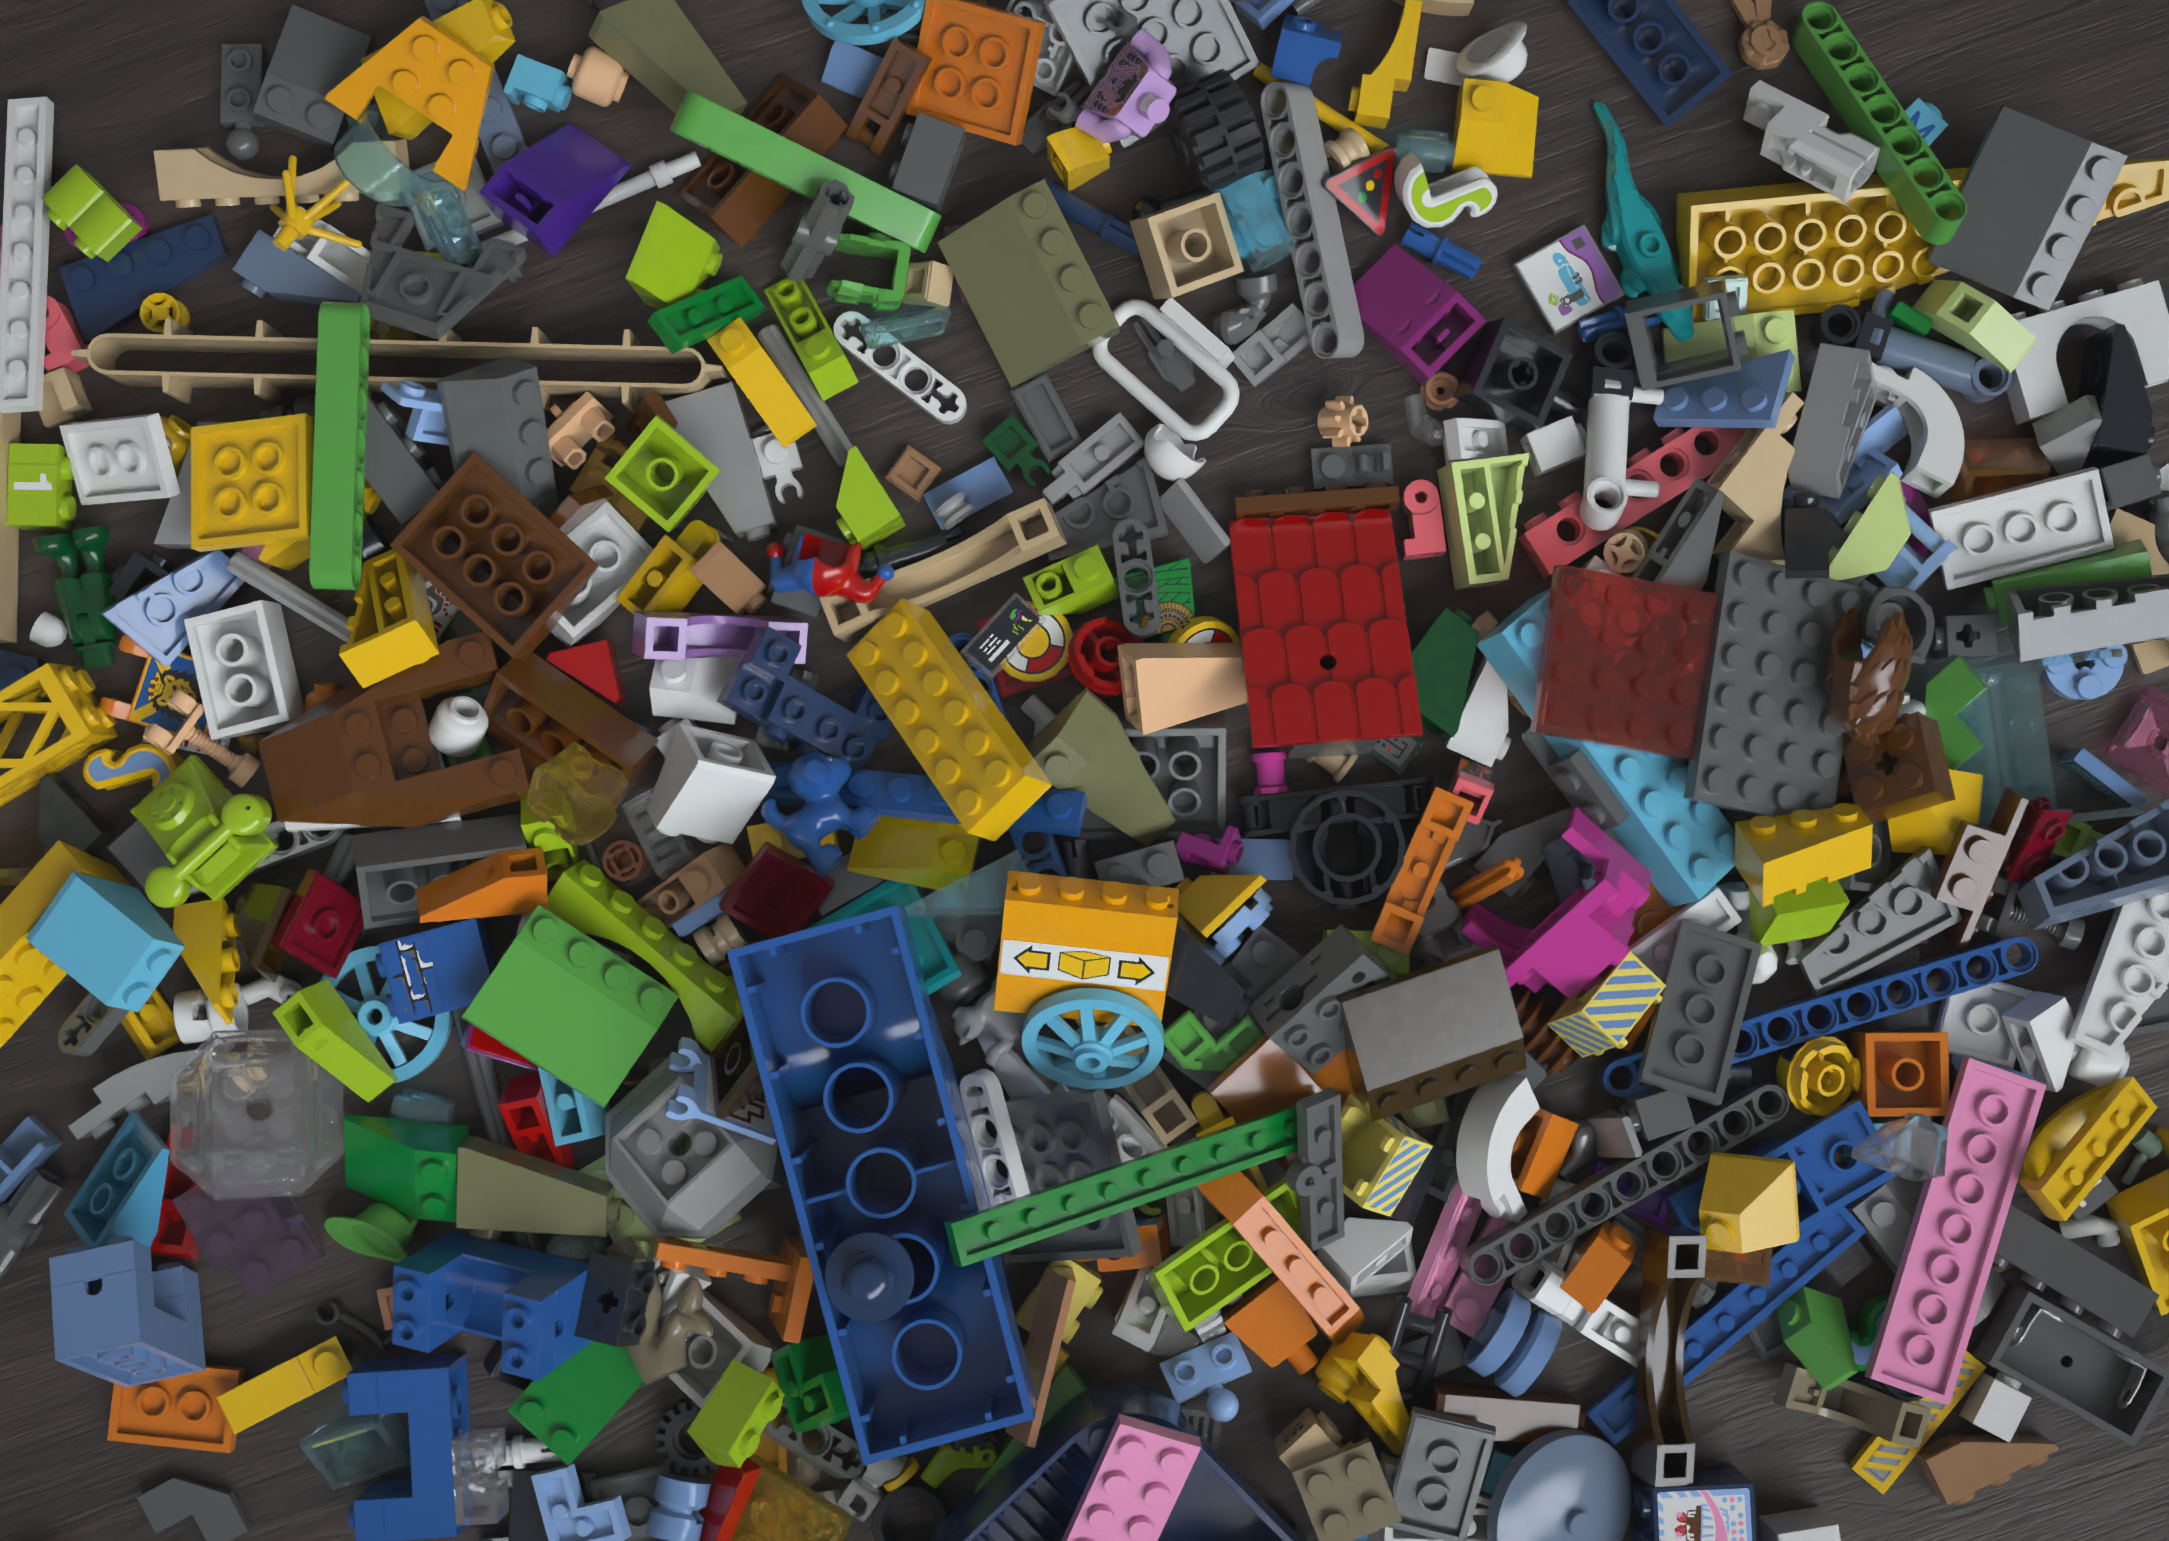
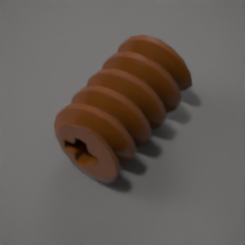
[1513,987,1580,1076]

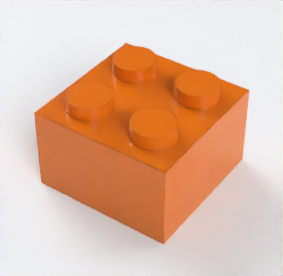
[1850,1031,1950,1117]

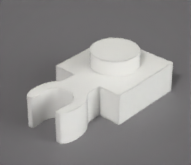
[752,433,804,504]

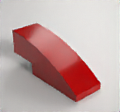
[150,1125,214,1261]

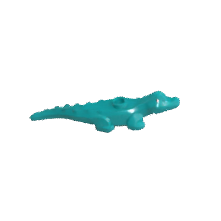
[1593,101,1694,342]

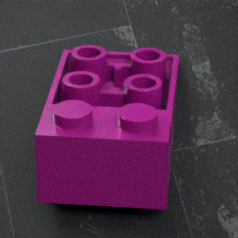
[1354,244,1487,386]

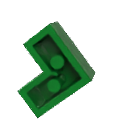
[770,1333,850,1435]

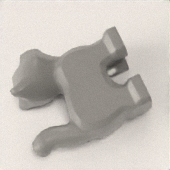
[951,977,1027,1066]

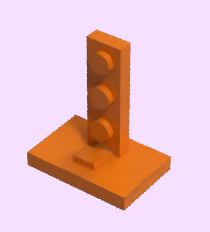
[652,1234,814,1343]

